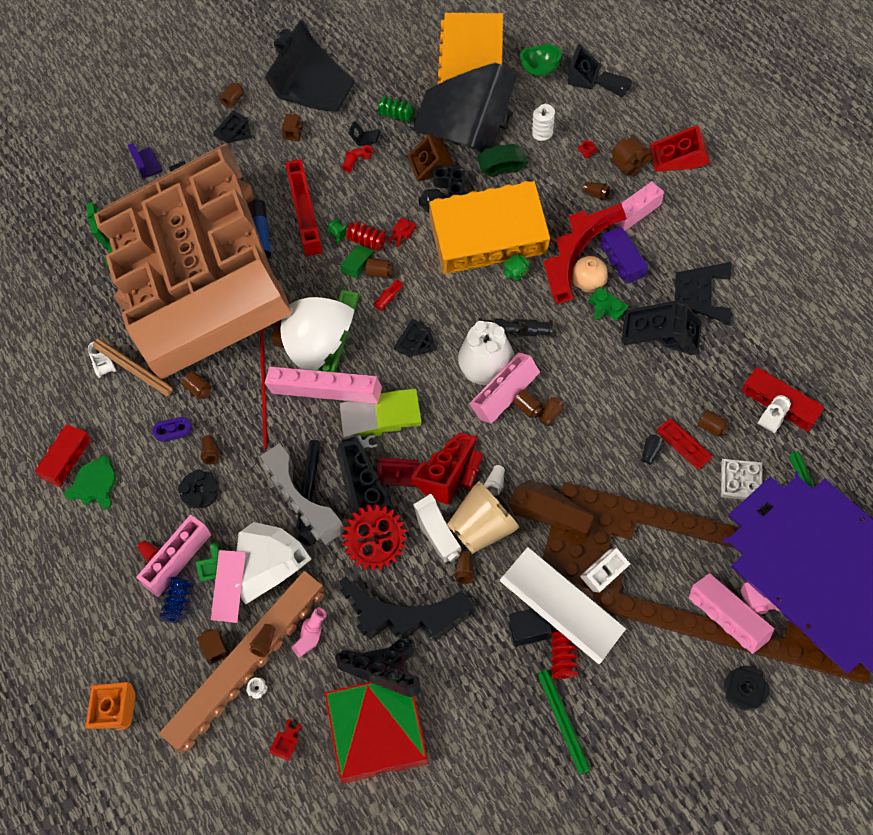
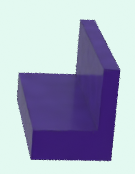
[128,143,162,179]

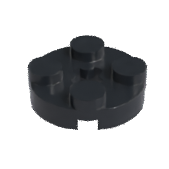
[178,469,219,509]
[724,666,769,711]

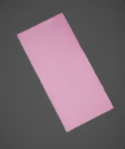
[211,550,246,623]

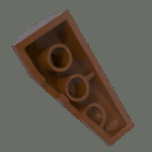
[508,480,594,535]

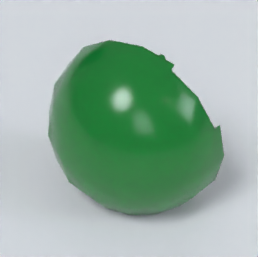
[520,43,562,76]

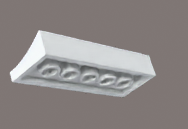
[499,547,626,664]

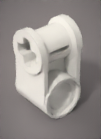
[88,341,116,378]
[758,395,791,434]

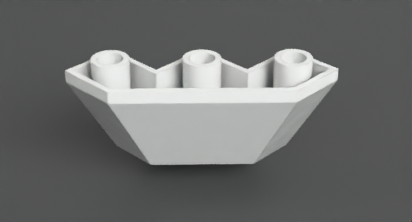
[235,522,311,604]

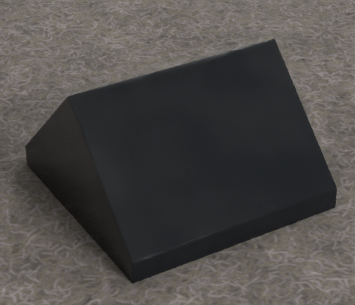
[568,43,601,89]

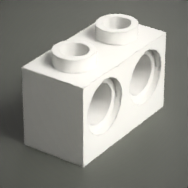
[580,548,630,592]

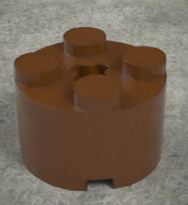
[610,135,652,177]

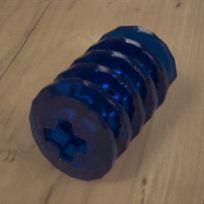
[159,577,194,623]

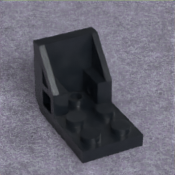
[621,300,702,355]

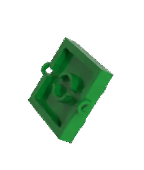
[86,202,110,250]

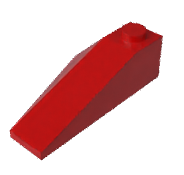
[411,432,477,505]

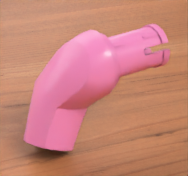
[292,608,327,658]

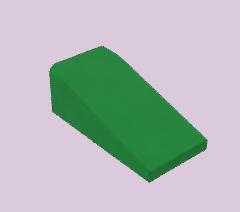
[340,245,374,279]

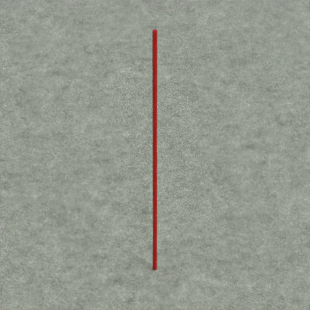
[260,329,267,449]

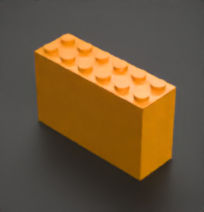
[437,13,503,84]
[429,181,550,274]

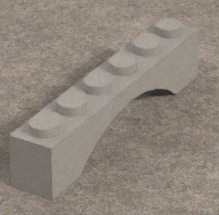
[260,443,345,545]

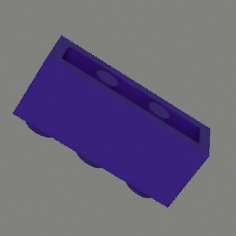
[600,227,648,284]

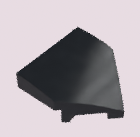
[214,110,251,143]
[394,318,436,357]

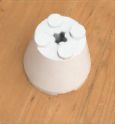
[458,321,514,385]

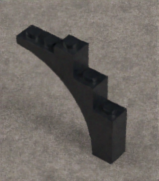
[339,577,475,642]

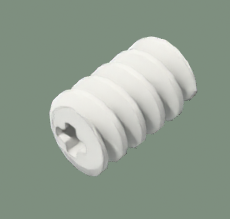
[532,104,555,141]

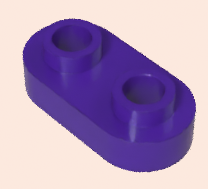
[152,417,192,442]

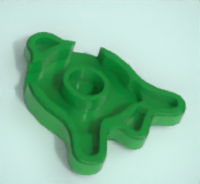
[64,456,116,509]

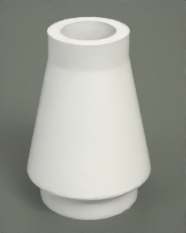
[484,465,505,496]

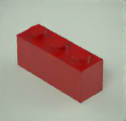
[35,424,91,488]

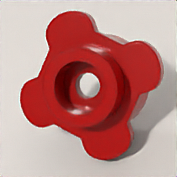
[577,140,598,158]

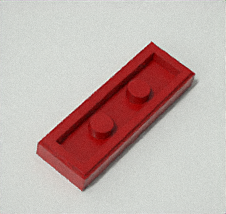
[656,418,713,471]

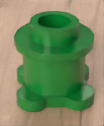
[327,219,349,243]

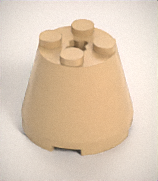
[447,482,519,554]

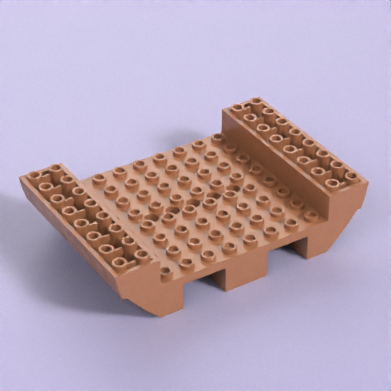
[94,144,292,380]

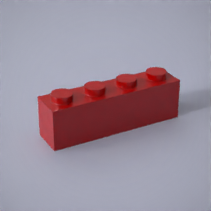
[741,367,825,432]

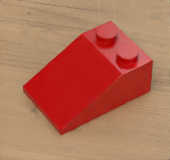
[650,125,710,172]

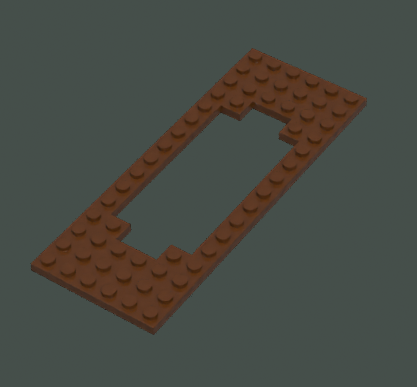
[542,482,870,685]

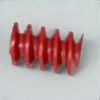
[346,221,386,252]
[551,631,578,679]

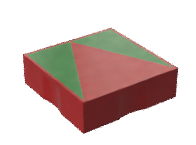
[324,678,428,784]

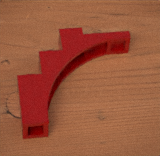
[543,203,627,305]

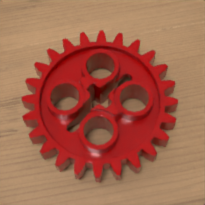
[341,504,407,571]

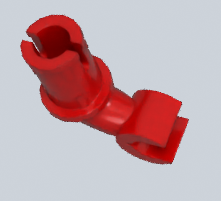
[341,145,373,172]

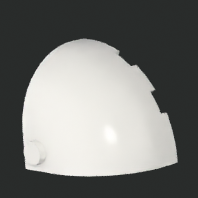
[281,297,354,371]

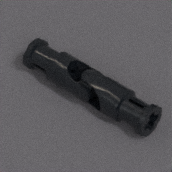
[479,318,553,337]

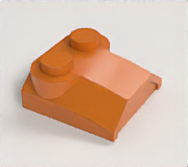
[84,682,135,730]

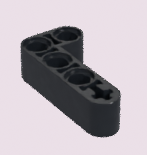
[433,165,465,198]

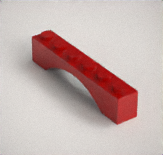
[285,159,323,257]

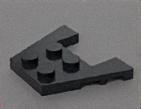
[674,262,731,325]

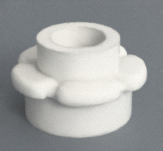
[246,678,267,699]

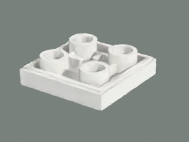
[721,459,762,499]

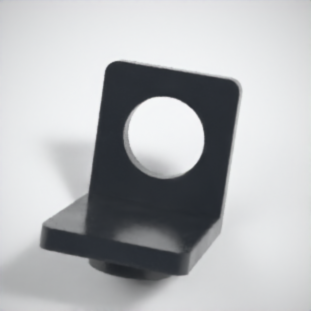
[348,121,381,146]

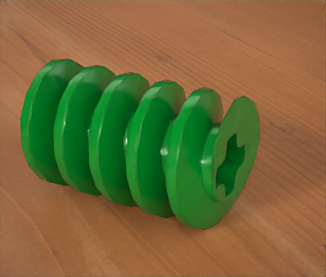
[378,94,415,124]

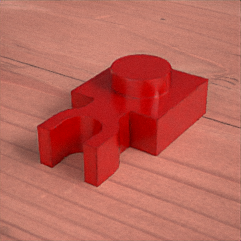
[388,217,416,247]
[269,719,301,762]

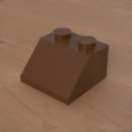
[407,134,454,182]

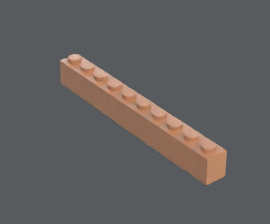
[159,571,325,754]

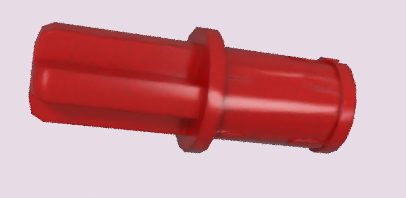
[373,279,403,311]
[460,451,483,490]

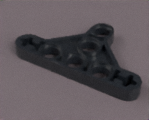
[335,638,421,697]

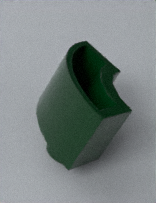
[477,143,528,177]

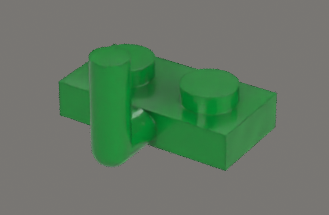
[588,287,629,322]
[196,541,220,582]

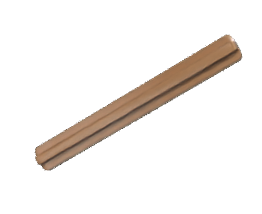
[93,338,173,396]

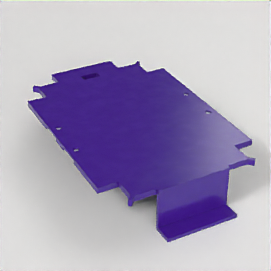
[723,471,873,674]

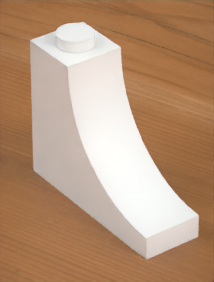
[414,494,462,563]

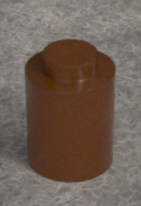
[219,82,244,108]
[366,258,393,278]
[182,371,211,399]
[513,389,543,418]
[697,409,729,437]

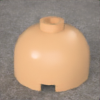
[572,256,608,292]

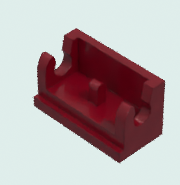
[377,457,419,487]

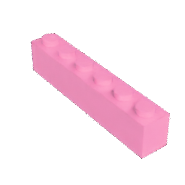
[265,367,382,404]

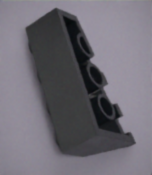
[337,440,396,519]

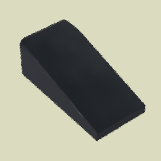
[595,71,632,98]

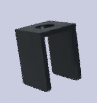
[508,608,552,647]

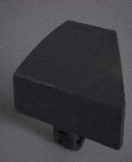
[265,21,355,112]
[413,63,517,153]

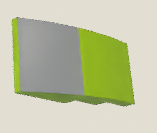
[340,389,421,438]

